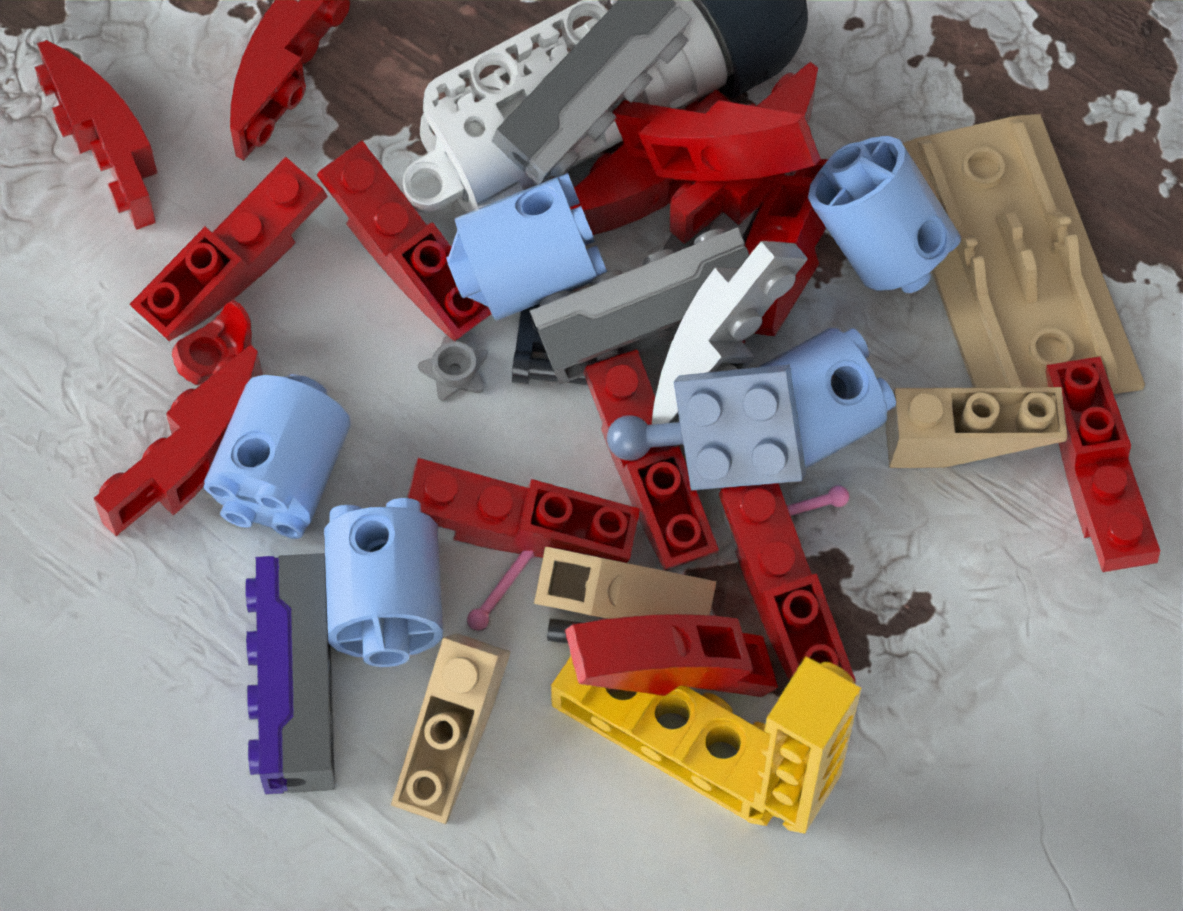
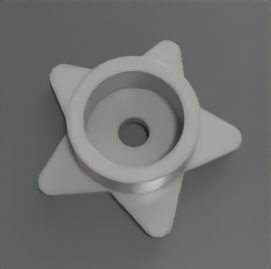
[418,336,488,401]

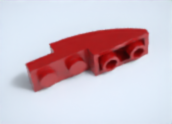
[230,0,350,161]
[34,40,158,230]
[669,61,818,244]
[570,89,731,235]
[612,100,821,181]
[316,140,492,341]
[129,156,328,341]
[745,159,829,337]
[93,344,263,536]
[583,349,719,571]
[1045,356,1161,572]
[407,458,640,563]
[719,483,856,684]
[565,614,778,697]

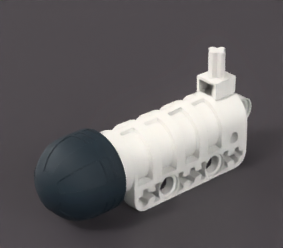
[402,0,808,213]

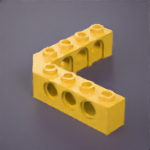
[551,656,861,834]

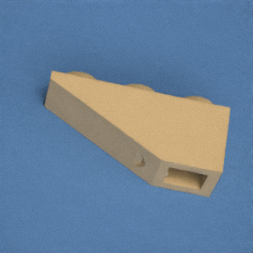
[885,387,1067,468]
[534,547,717,619]
[391,633,511,824]

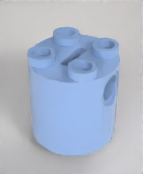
[808,136,961,293]
[446,173,607,321]
[757,328,896,469]
[204,374,351,539]
[324,498,443,667]

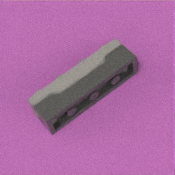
[492,0,692,184]
[530,227,750,385]

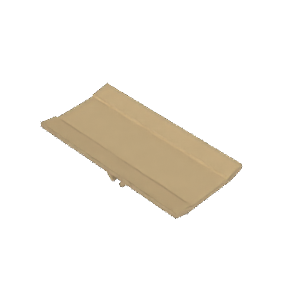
[903,114,1145,394]

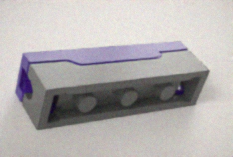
[245,553,335,794]

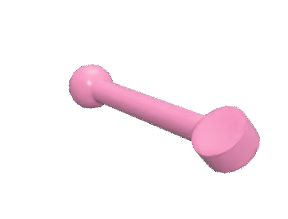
[787,485,850,516]
[467,551,535,631]

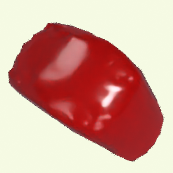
[172,300,252,385]

